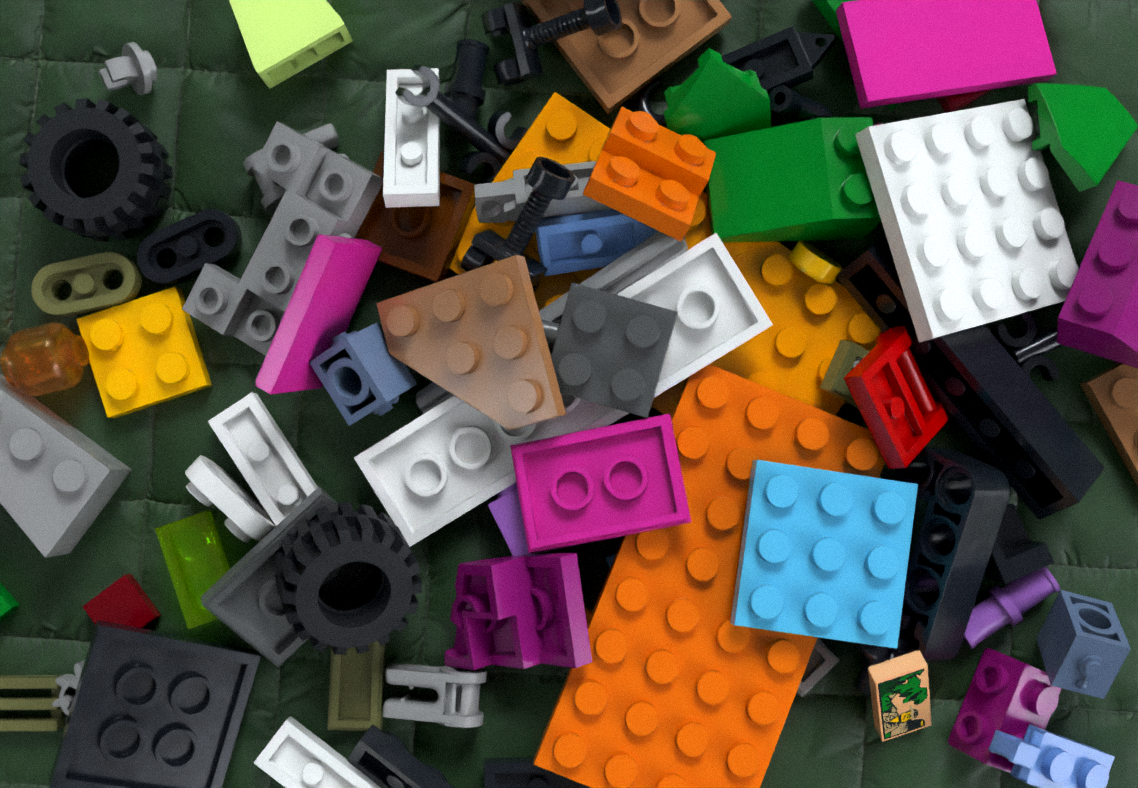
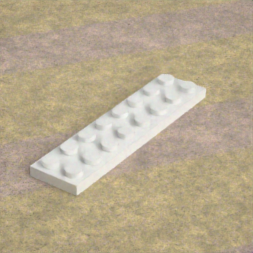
[354,233,773,547]

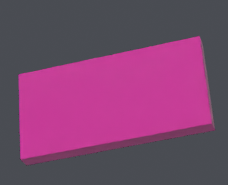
[836,0,1057,109]

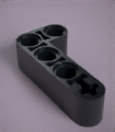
[890,447,1010,663]

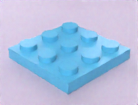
[730,460,918,649]

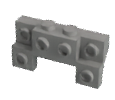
[182,121,383,356]

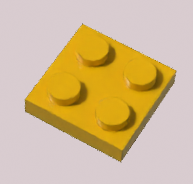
[76,286,212,418]

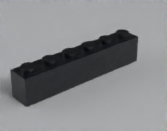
[837,234,1105,520]

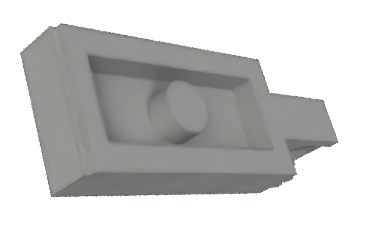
[474,161,612,223]

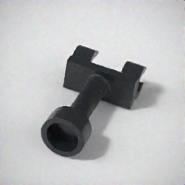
[481,0,622,86]
[461,157,575,294]

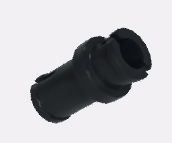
[444,39,490,122]

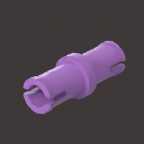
[963,567,1060,649]

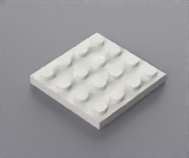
[855,99,1079,343]

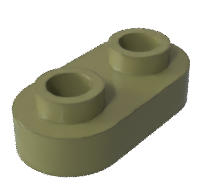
[31,252,142,317]

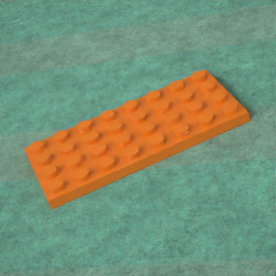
[533,364,885,788]

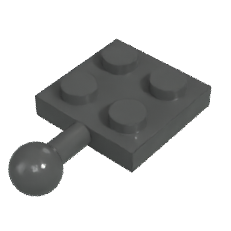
[541,282,678,418]

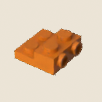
[582,106,716,242]

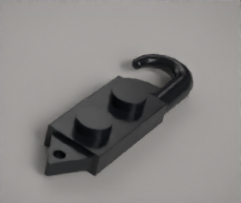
[636,26,835,127]

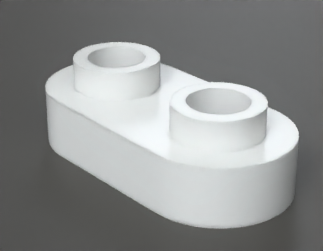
[185,455,276,543]

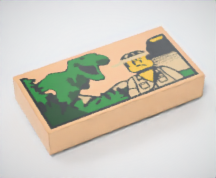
[868,650,932,742]

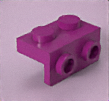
[948,648,1062,773]

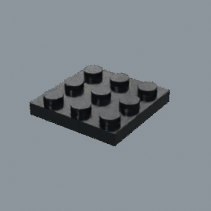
[49,620,261,788]

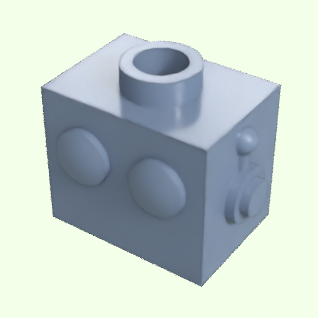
[309,322,417,426]
[1036,590,1131,699]

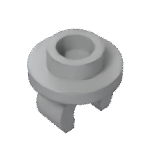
[98,42,157,95]

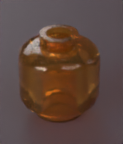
[1,322,89,396]

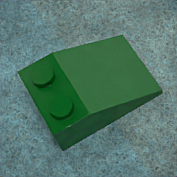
[703,117,881,243]

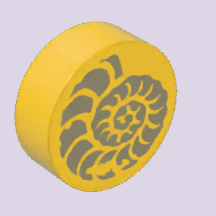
[789,240,843,285]

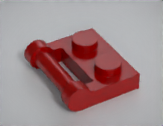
[844,326,948,469]

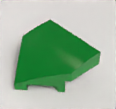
[663,48,771,143]
[1027,83,1138,192]

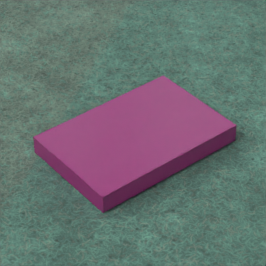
[255,234,382,394]
[510,413,692,553]

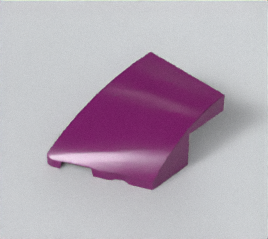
[444,553,592,670]

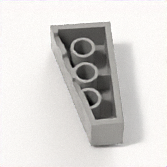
[0,373,132,558]

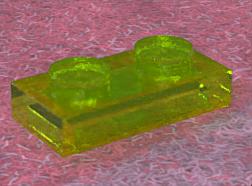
[155,510,230,629]

